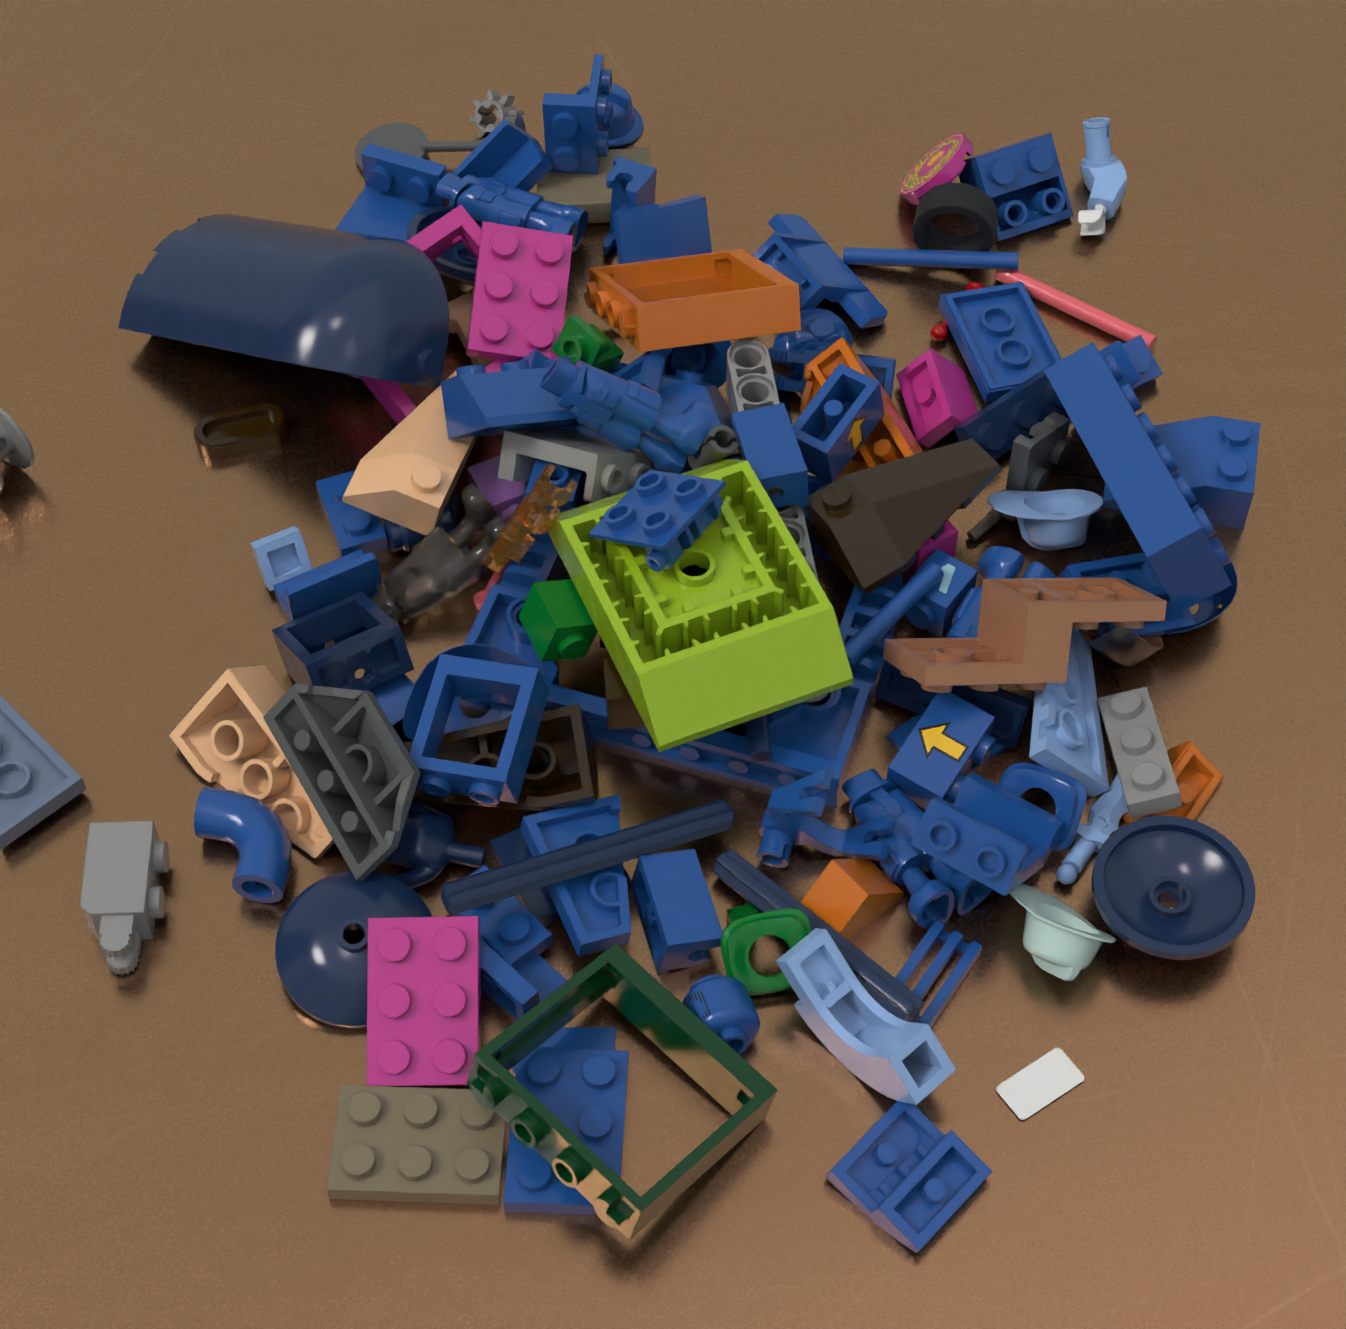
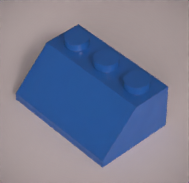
[440,357,591,439]

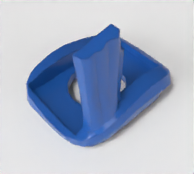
[998,762,1087,851]

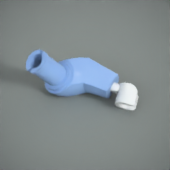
[1078,117,1128,236]

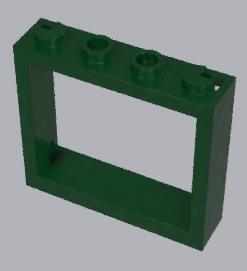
[466,943,778,1240]

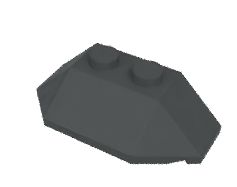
[263,683,421,881]

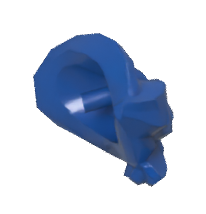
[768,307,853,379]

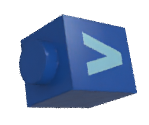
[904,548,978,638]

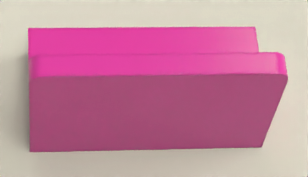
[896,349,978,448]

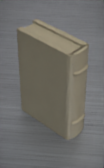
[537,148,651,224]

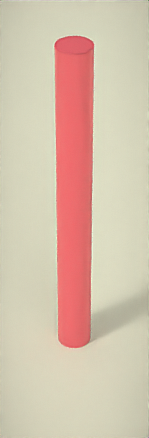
[994,270,1157,351]

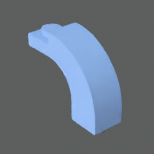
[776,928,956,1105]

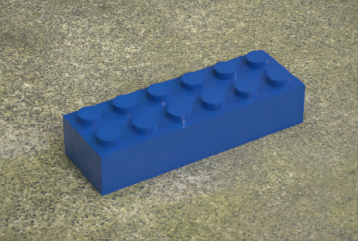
[1043,342,1232,613]

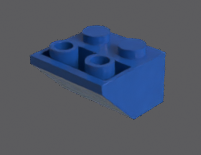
[958,133,1074,242]

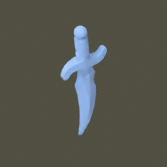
[1056,773,1129,885]

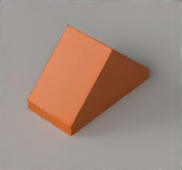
[800,858,904,940]

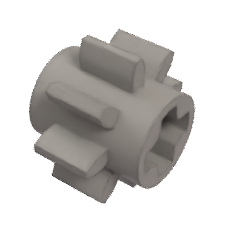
[469,90,524,138]

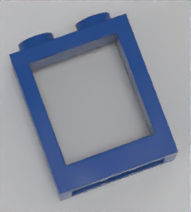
[409,654,549,805]

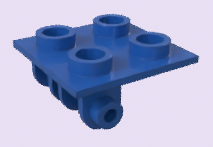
[588,470,726,572]

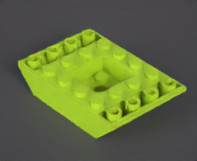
[543,459,853,752]

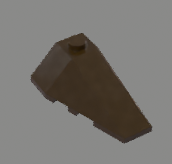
[805,438,1000,595]
[403,704,598,811]

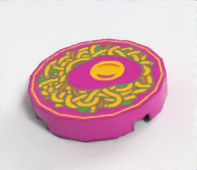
[900,133,974,205]

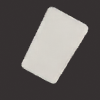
[996,1048,1085,1120]

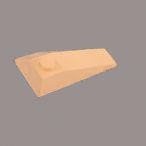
[342,371,478,538]
[169,665,335,859]

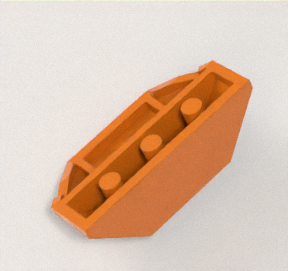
[799,337,923,480]

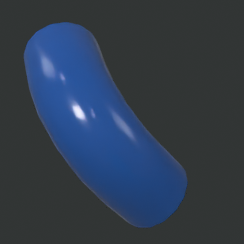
[194,787,292,903]

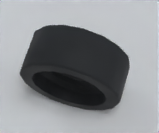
[912,182,999,252]

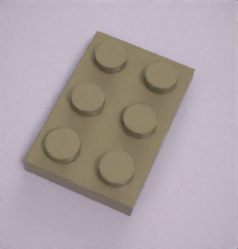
[327,1085,507,1205]

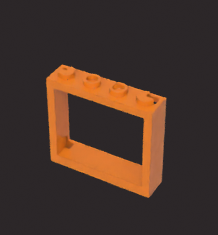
[584,249,801,352]

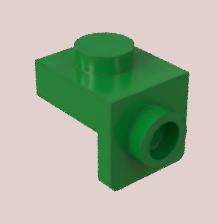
[552,315,624,371]

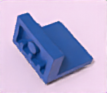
[336,143,450,241]

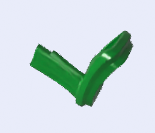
[720,903,811,996]

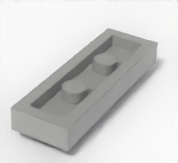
[1097,686,1182,819]

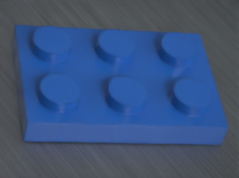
[503,1047,629,1216]

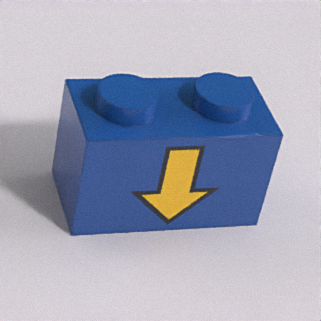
[792,363,884,483]
[887,692,996,810]

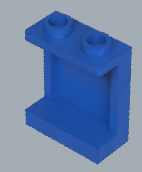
[910,772,1065,896]

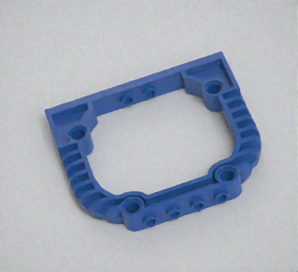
[460,455,904,808]

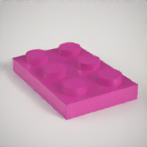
[466,221,573,362]
[367,916,481,1086]

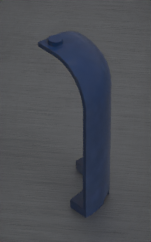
[118,214,449,388]

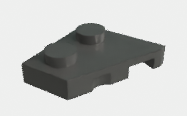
[1006,412,1072,491]

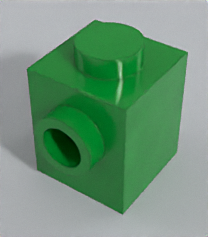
[518,579,598,662]

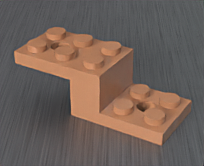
[883,577,1167,693]

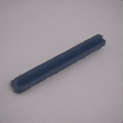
[712,849,924,1022]

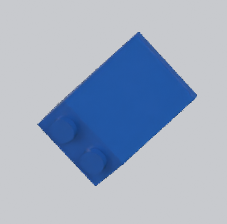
[1102,416,1260,530]

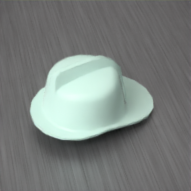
[1009,884,1116,981]

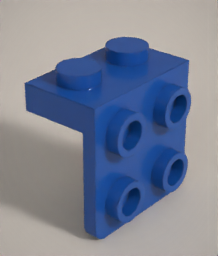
[542,54,613,174]

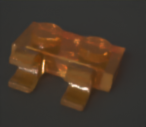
[481,464,577,574]

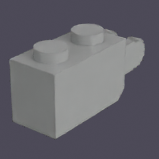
[80,821,169,976]

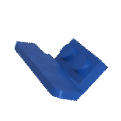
[753,214,888,328]

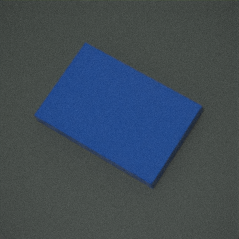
[938,282,1062,403]

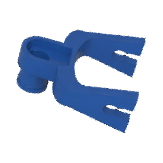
[756,768,897,868]

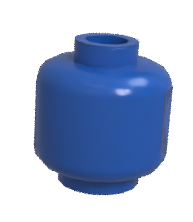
[682,974,761,1055]

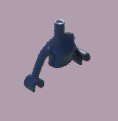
[384,800,487,888]

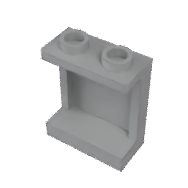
[498,428,652,502]

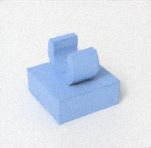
[250,526,313,591]

